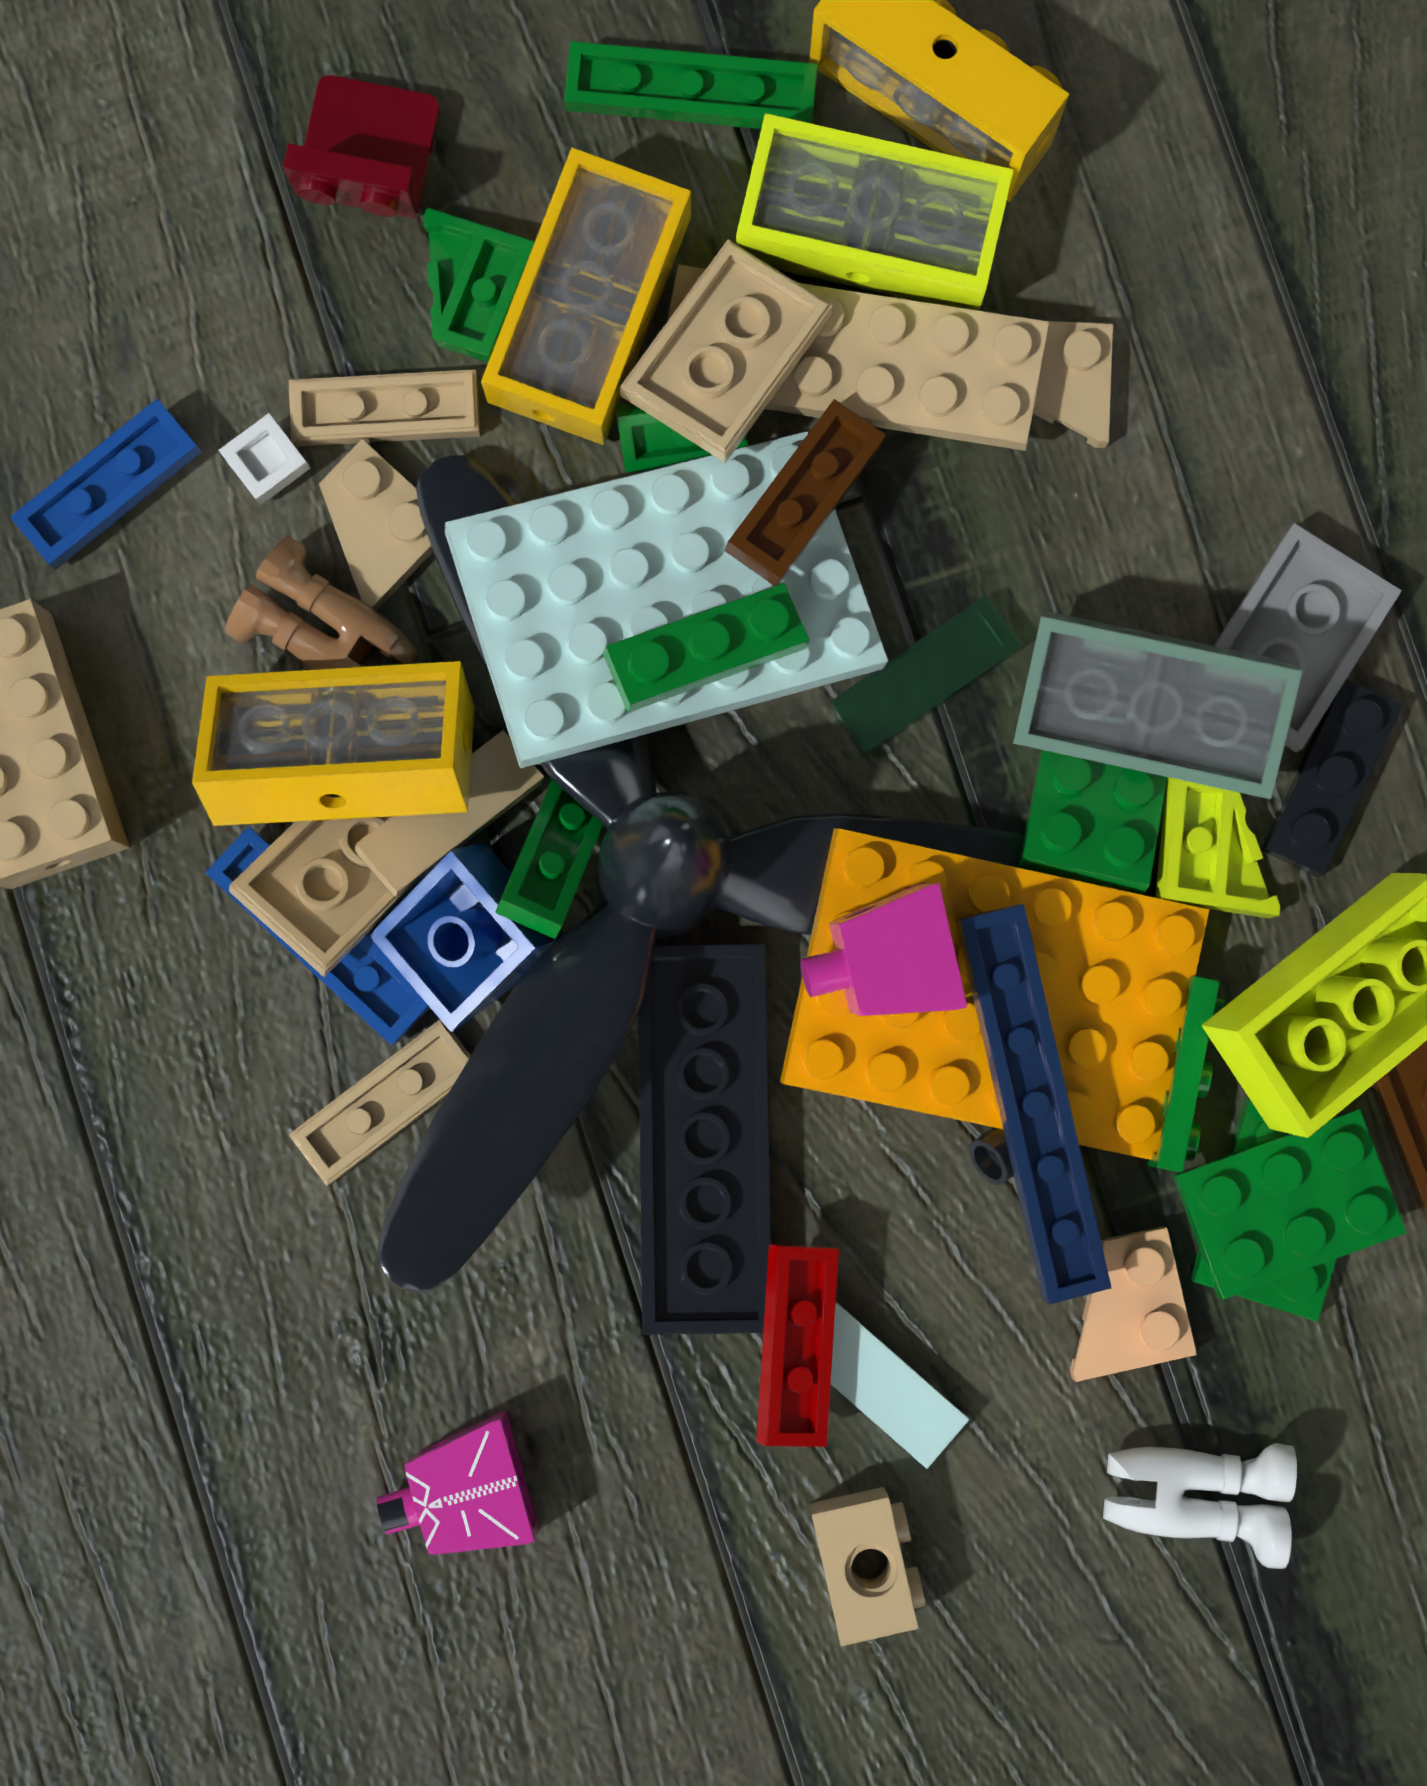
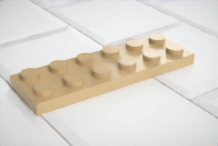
[667,265,1049,451]

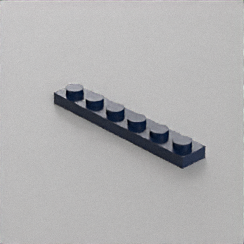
[955,904,1112,1305]

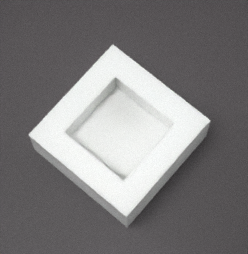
[219,413,310,505]

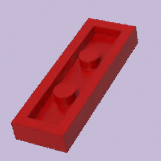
[756,1244,839,1447]

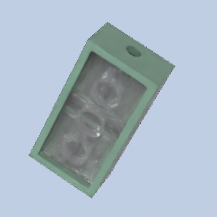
[1013,611,1303,799]

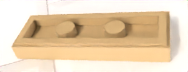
[289,370,481,447]
[355,730,544,898]
[289,1020,471,1186]

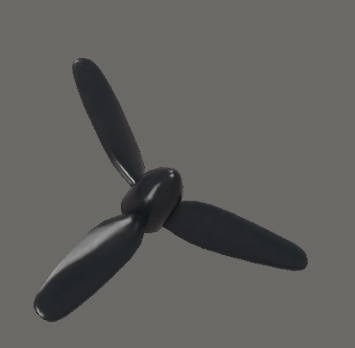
[377,455,1133,1293]

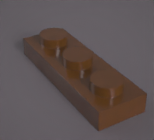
[724,399,886,586]

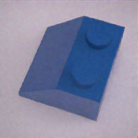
[369,842,564,1032]

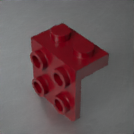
[283,75,440,219]

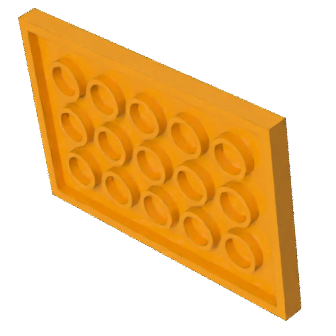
[780,828,1209,1160]

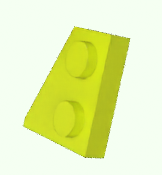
[1155,777,1280,918]

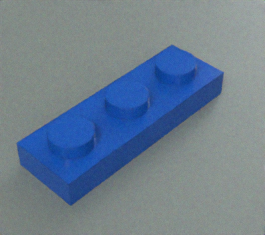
[10,398,201,570]

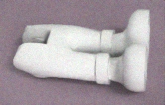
[1103,1443,1297,1569]

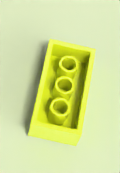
[1201,873,1427,1138]

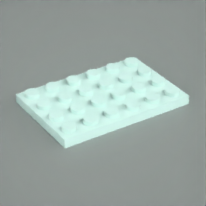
[445,432,888,768]

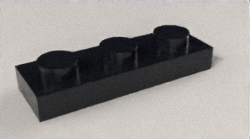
[1261,679,1402,878]

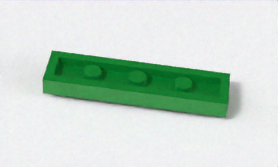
[564,41,818,129]

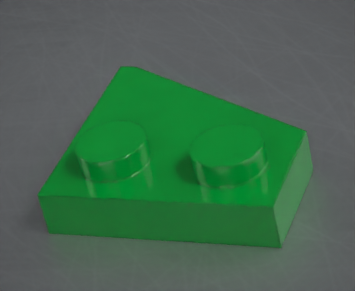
[423,208,535,363]

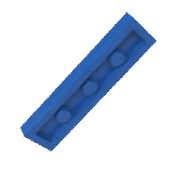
[205,826,430,1046]

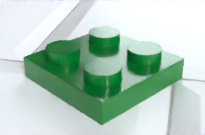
[1019,750,1167,895]

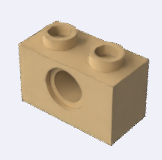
[809,1487,926,1646]

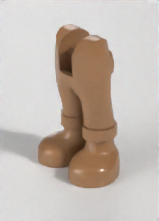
[225,536,420,670]

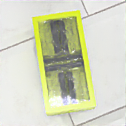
[736,113,1014,311]

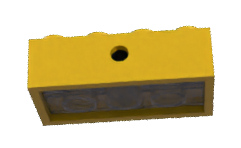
[809,0,1069,202]
[481,147,691,445]
[192,661,475,826]

